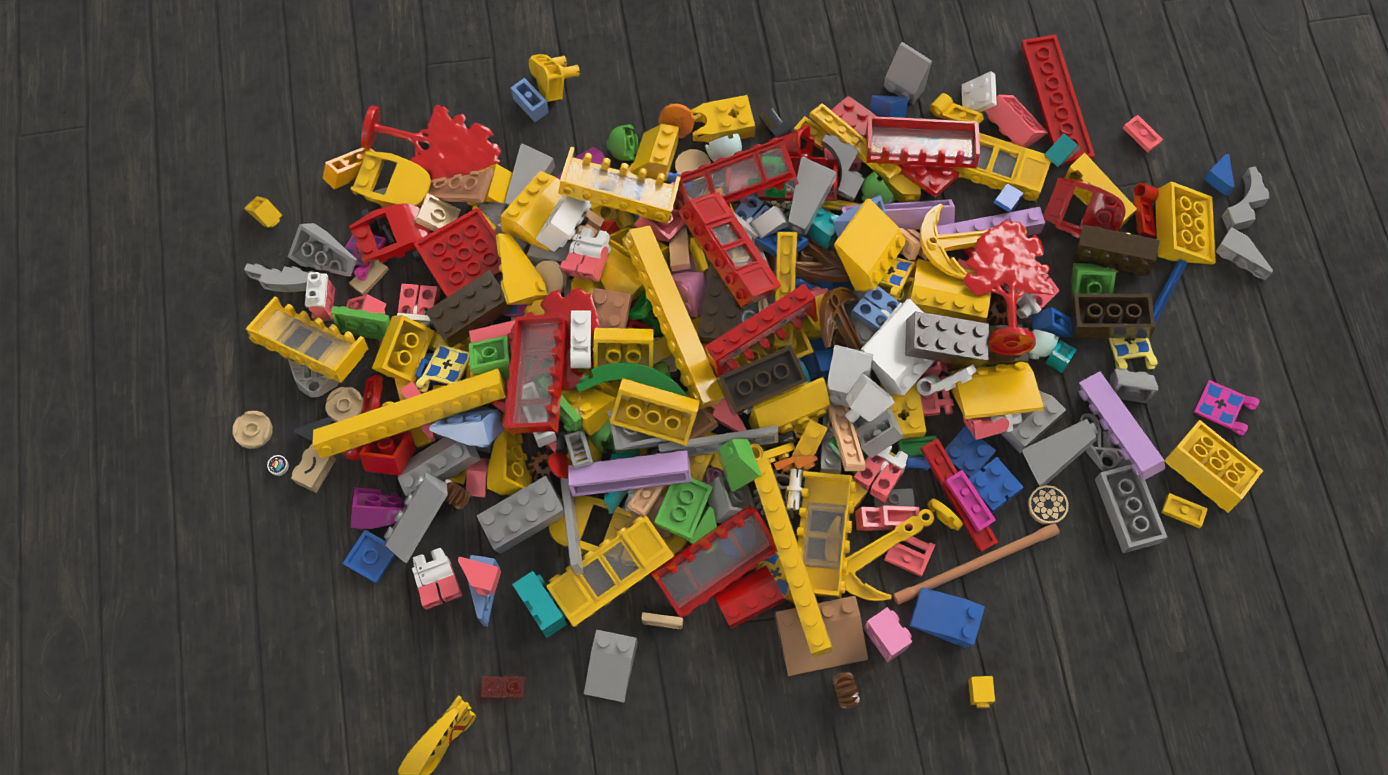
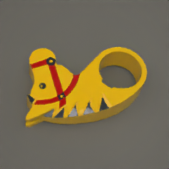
[398,696,476,775]

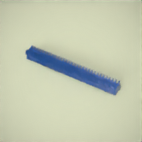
[1153,259,1188,324]

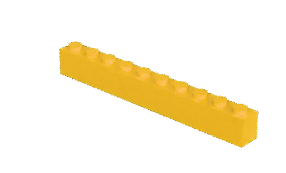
[624,226,724,410]
[312,368,506,459]
[754,458,834,658]

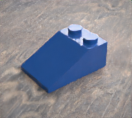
[909,588,985,648]

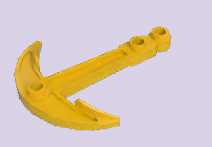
[920,204,1027,280]
[825,509,934,601]

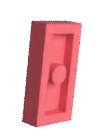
[1123,115,1163,153]

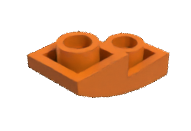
[773,456,818,472]

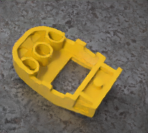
[351,151,431,207]
[549,495,632,561]

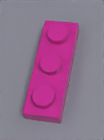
[944,470,996,532]

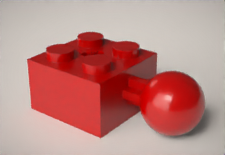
[342,431,417,476]

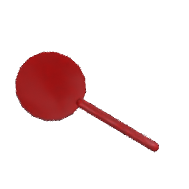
[548,453,573,479]

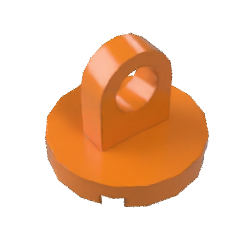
[658,104,695,138]

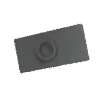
[873,489,915,508]

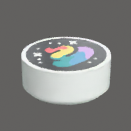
[267,455,289,476]

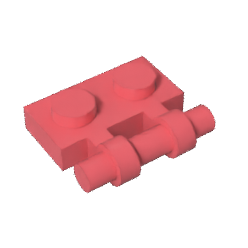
[916,376,954,416]

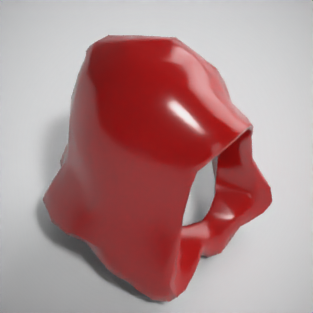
[774,125,815,159]

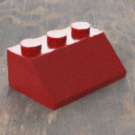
[714,565,785,629]

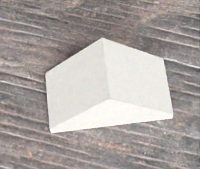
[751,206,789,239]

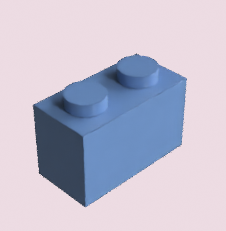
[511,78,549,122]

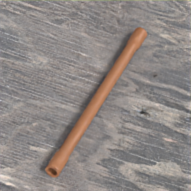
[893,523,1059,605]

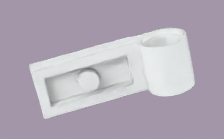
[571,311,591,368]
[917,364,977,396]

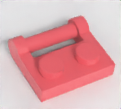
[884,537,935,577]

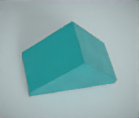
[1044,134,1081,167]
[1045,340,1077,373]

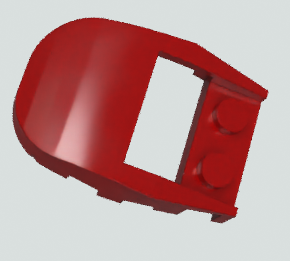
[1043,178,1126,238]
[349,203,431,267]

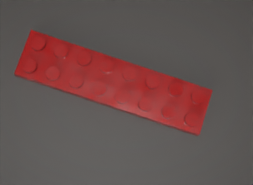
[1021,35,1095,165]
[831,96,959,198]

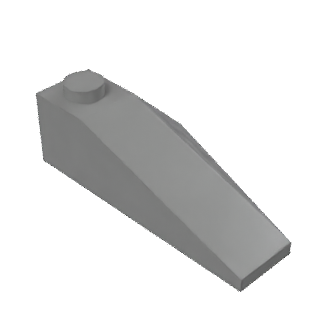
[288,223,357,276]

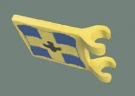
[1108,338,1157,370]
[416,344,470,392]

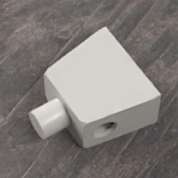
[845,373,895,423]

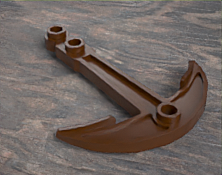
[785,215,851,282]
[819,287,881,387]

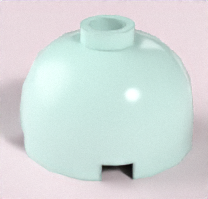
[705,134,742,162]
[1023,328,1059,360]

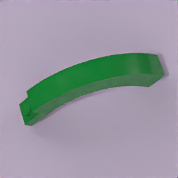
[576,362,688,397]

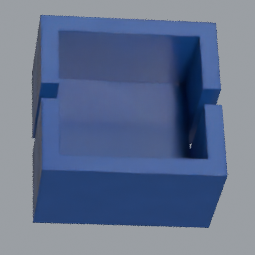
[969,457,1023,514]

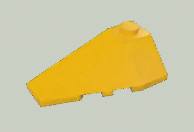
[496,234,548,305]
[599,245,645,302]
[487,413,532,495]

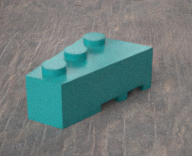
[788,205,839,251]
[512,571,567,638]

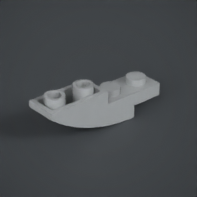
[244,264,313,292]
[820,411,841,474]

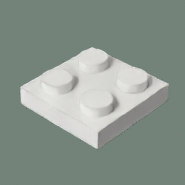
[962,71,997,113]

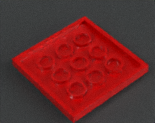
[413,207,503,297]

